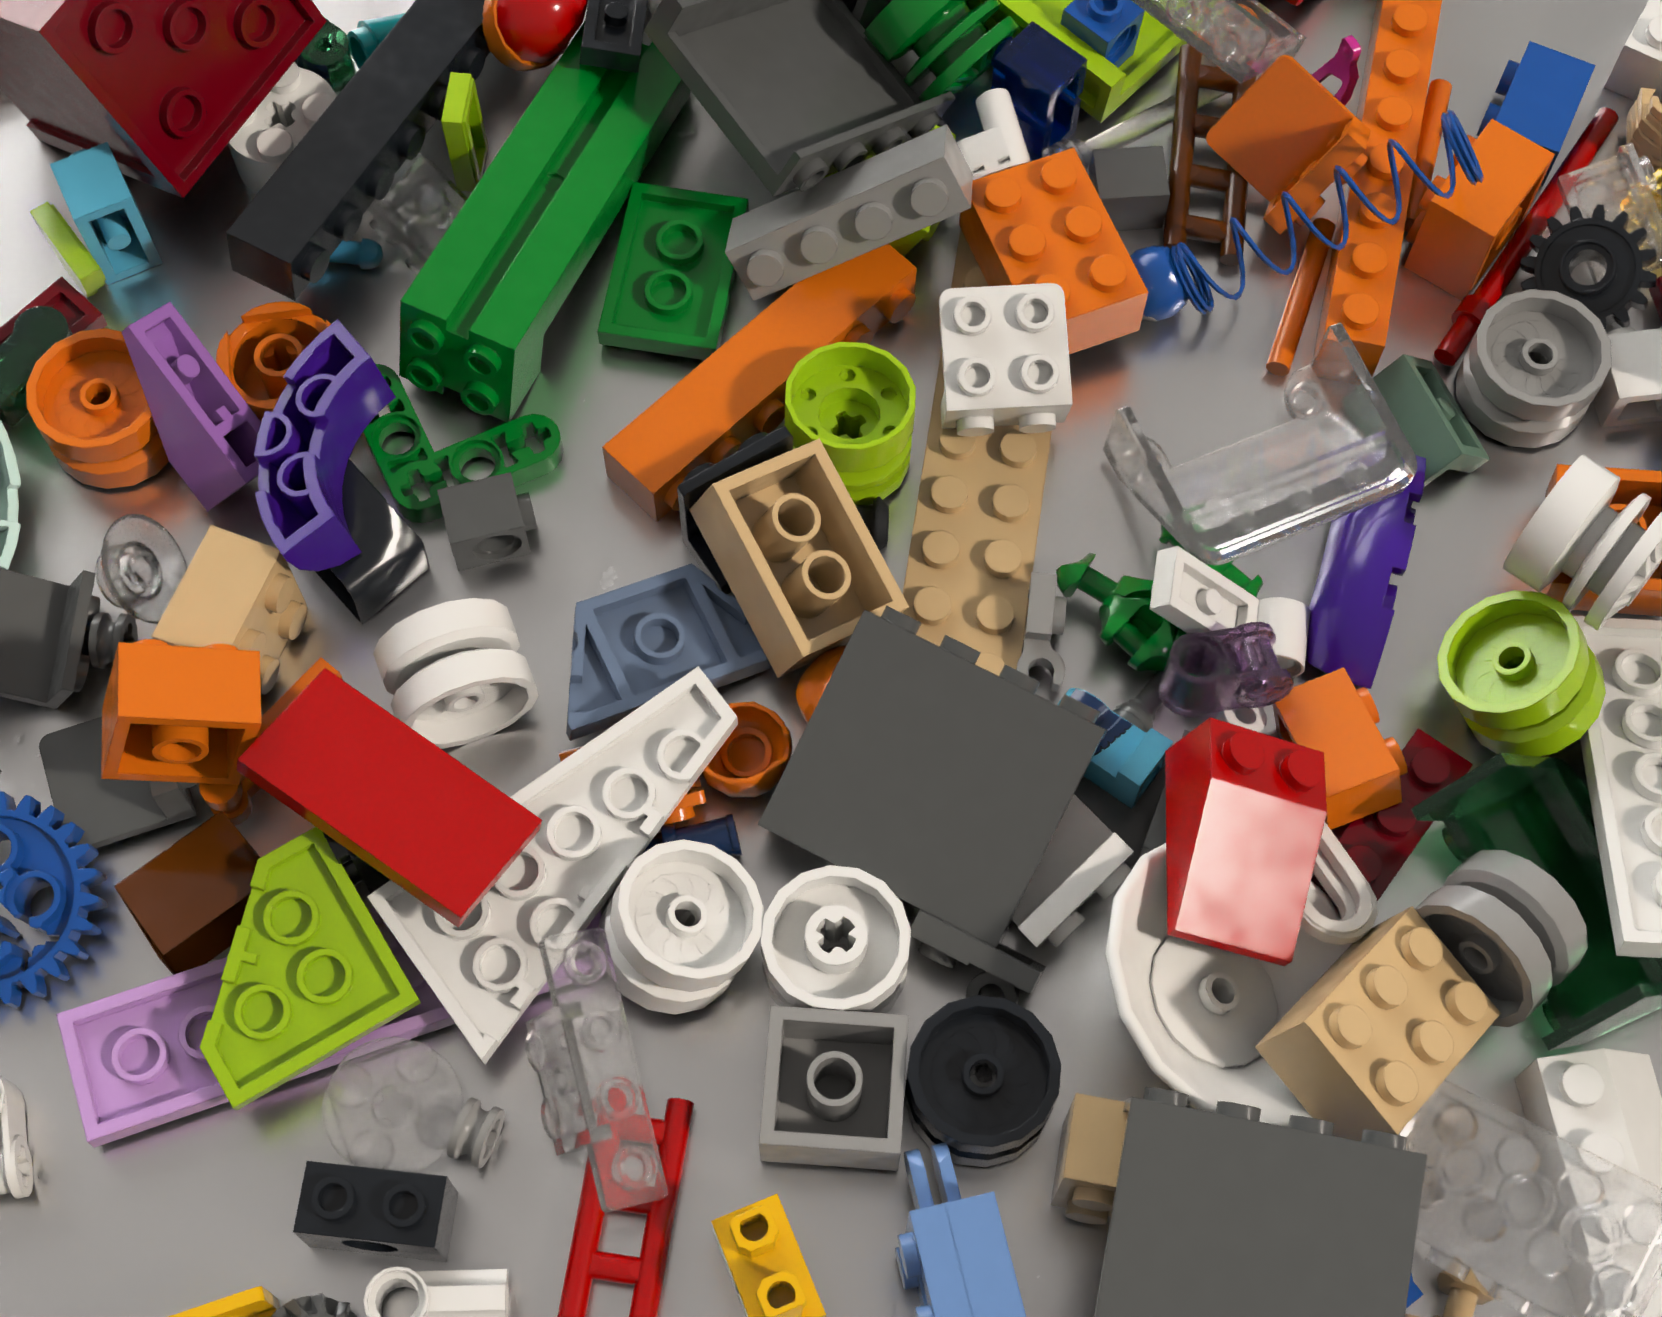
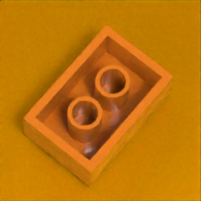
[959,147,1148,355]

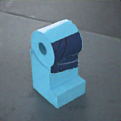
[1057,688,1173,809]

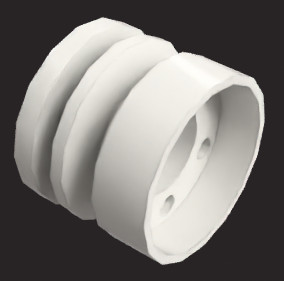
[1503,455,1662,631]

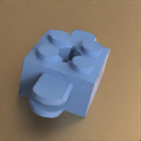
[895,1142,1026,1317]

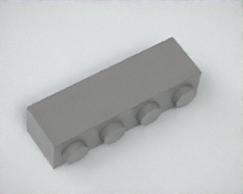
[725,124,973,301]

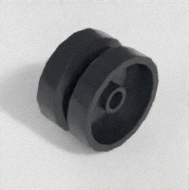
[904,995,1061,1167]

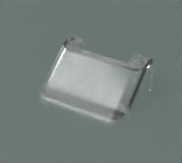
[1103,322,1417,565]

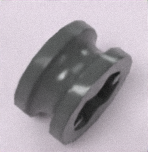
[88,612,138,669]

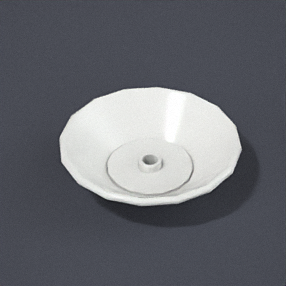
[1105,843,1352,1127]

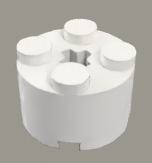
[228,62,337,195]

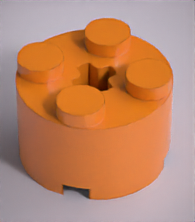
[216,301,331,422]

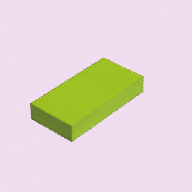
[441,72,488,192]

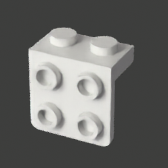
[939,283,1073,437]
[1012,794,1134,947]

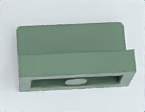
[1349,354,1490,487]

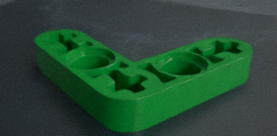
[362,364,563,524]

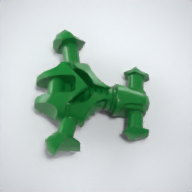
[1056,513,1263,709]

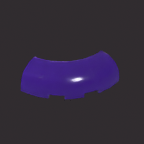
[254,319,396,571]
[1306,453,1426,689]

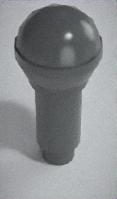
[1113,667,1180,733]

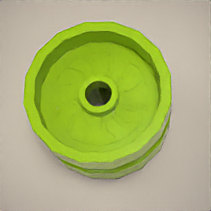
[1437,590,1606,759]

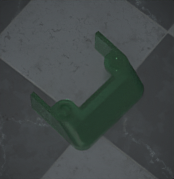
[1411,753,1662,1051]

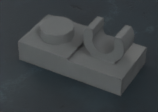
[911,910,1046,1004]

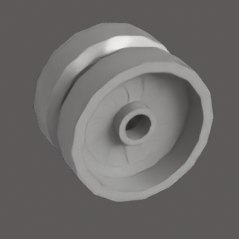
[1456,289,1612,448]
[1415,850,1588,1027]

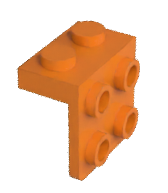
[1206,55,1371,235]

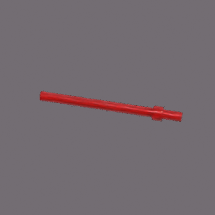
[1434,107,1619,366]

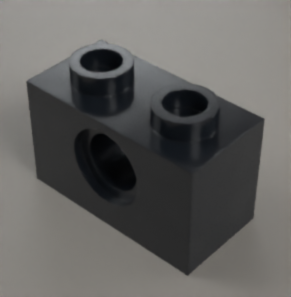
[293,1161,458,1262]

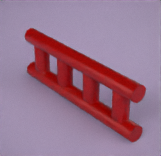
[557,1088,694,1317]

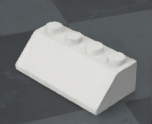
[1515,1048,1662,1317]

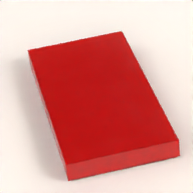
[236,668,543,928]

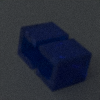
[990,21,1088,161]

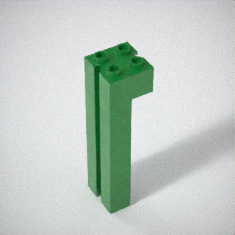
[399,21,691,422]

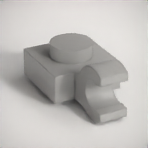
[1016,572,1067,692]

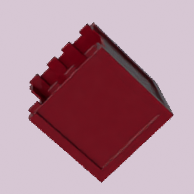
[0,0,327,198]

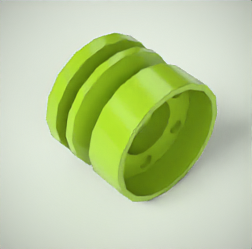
[785,342,916,505]

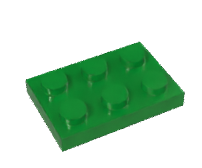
[597,182,749,360]

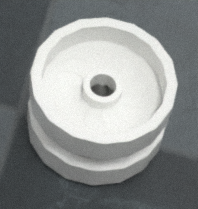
[373,598,539,749]
[596,839,764,1015]
[761,865,911,1013]

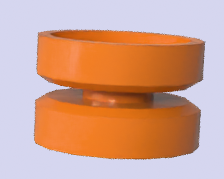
[26,328,169,489]

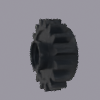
[1520,204,1657,333]

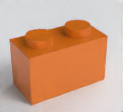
[1272,667,1408,830]

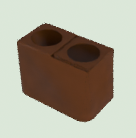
[114,811,261,975]

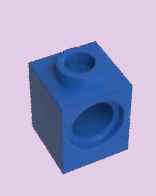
[1060,0,1145,67]

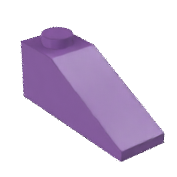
[121,301,261,512]

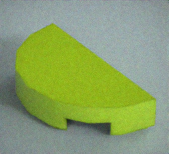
[29,201,106,298]

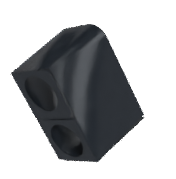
[315,459,430,625]

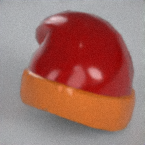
[482,0,588,72]

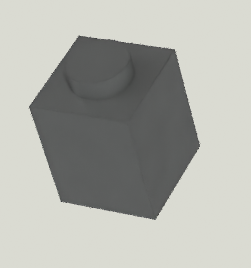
[1088,146,1170,231]

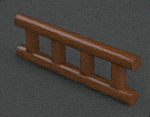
[1163,43,1258,266]

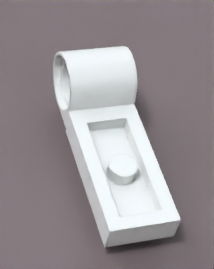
[1150,546,1311,679]

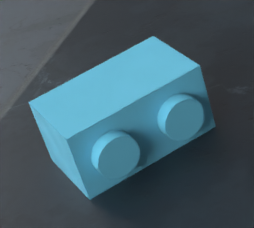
[50,142,163,285]

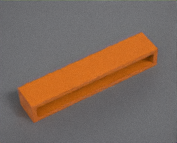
[602,243,917,522]

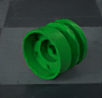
[864,0,1020,102]

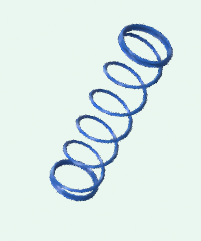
[1171,110,1484,315]

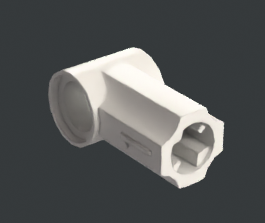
[363,1266,509,1317]

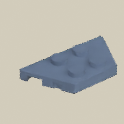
[566,563,772,741]

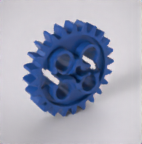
[0,791,108,1008]

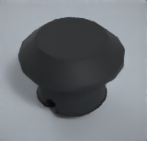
[855,497,889,551]

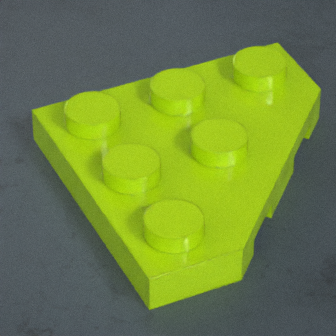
[200,827,421,1110]

